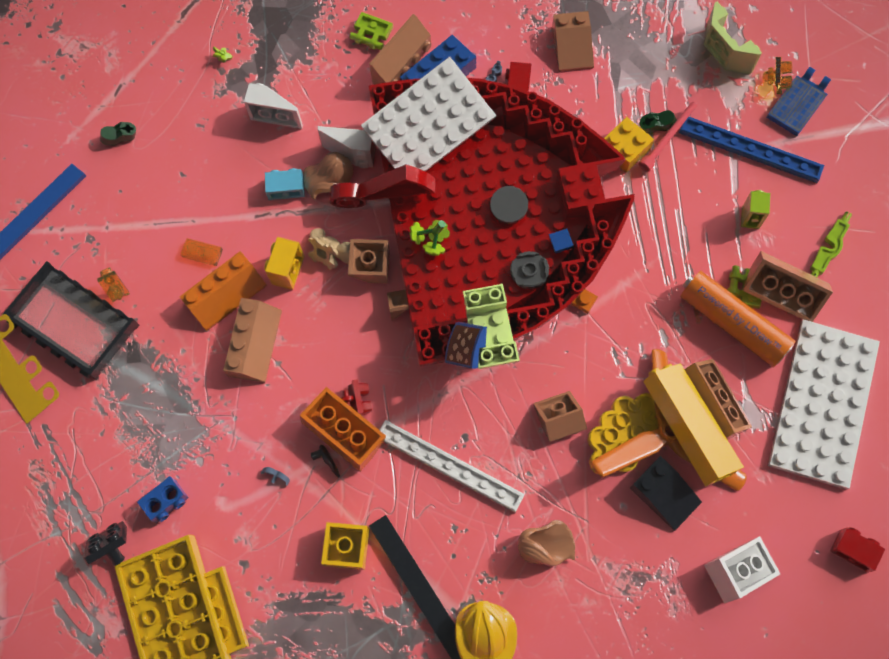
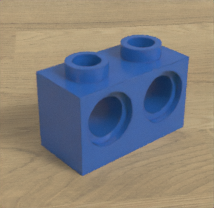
[137,476,189,523]

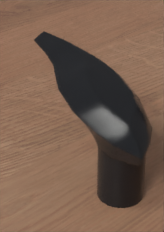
[311,445,340,478]

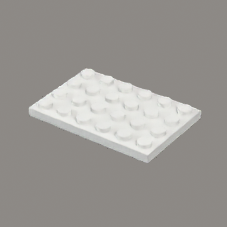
[361,57,496,172]

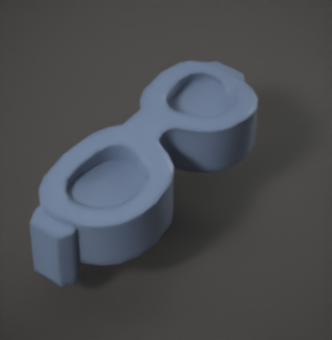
[486,61,502,82]
[261,467,290,486]

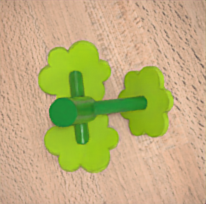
[410,220,450,256]

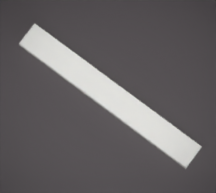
[380,420,525,513]

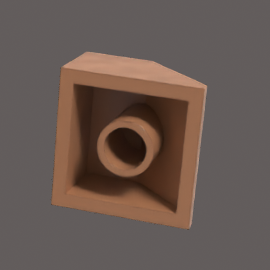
[348,239,390,284]
[533,391,587,442]

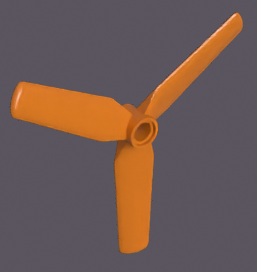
[591,349,747,491]

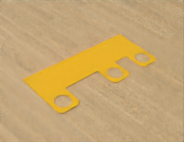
[0,314,59,424]

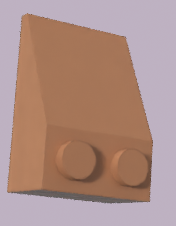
[552,11,594,72]

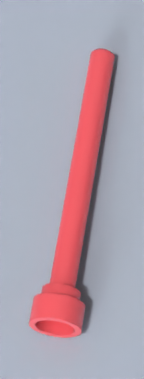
[638,102,697,172]

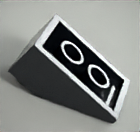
[630,456,702,531]

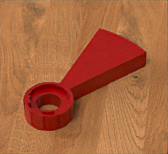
[330,164,435,208]

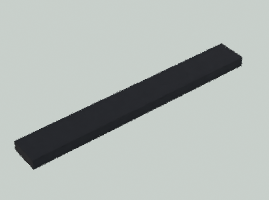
[369,515,461,659]

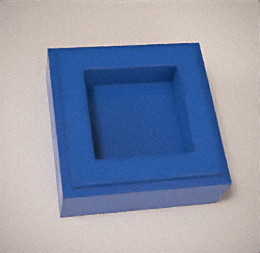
[549,229,574,254]

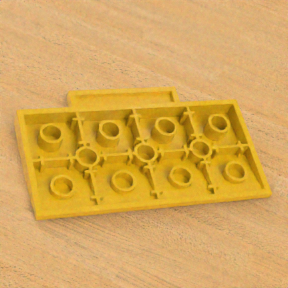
[115,535,249,659]

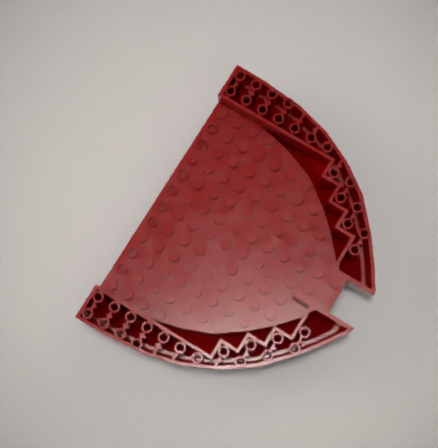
[369,78,635,367]

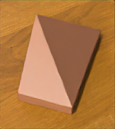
[387,290,409,320]

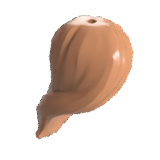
[303,152,354,200]
[518,520,575,566]

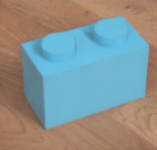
[265,168,305,200]

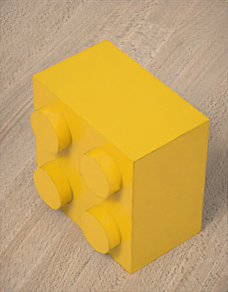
[604,117,654,173]
[264,237,305,290]
[321,522,369,570]

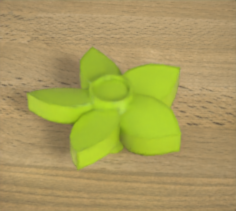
[213,46,233,63]

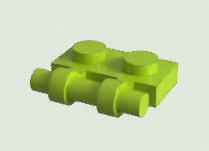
[349,12,393,50]
[727,265,761,309]

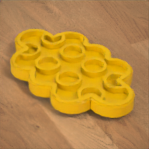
[587,393,659,474]

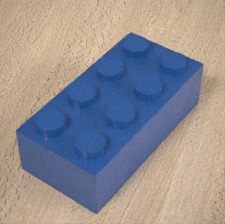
[400,35,476,80]

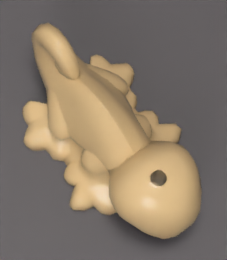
[308,228,350,270]

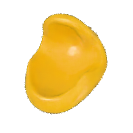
[455,601,517,659]

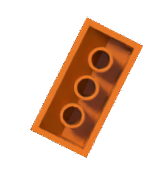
[179,251,267,331]
[300,387,386,472]

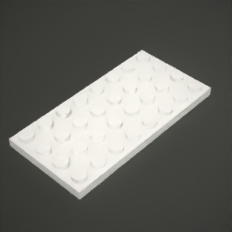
[768,319,880,490]

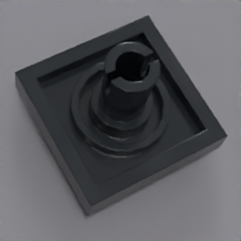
[84,521,127,566]

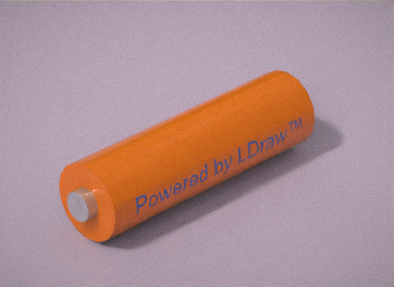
[680,271,795,368]

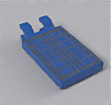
[766,67,831,136]

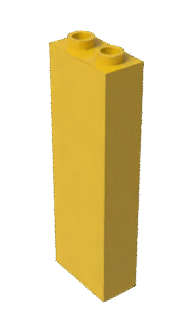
[643,363,744,487]

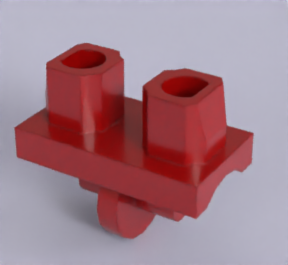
[341,379,372,416]

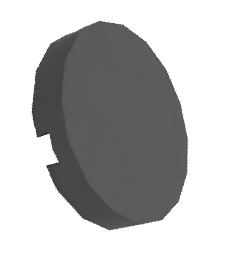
[490,186,528,224]
[510,251,549,289]

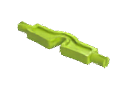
[810,211,852,277]

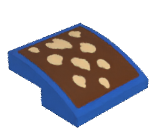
[445,322,487,369]

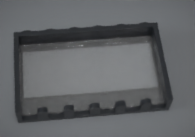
[2,261,140,380]

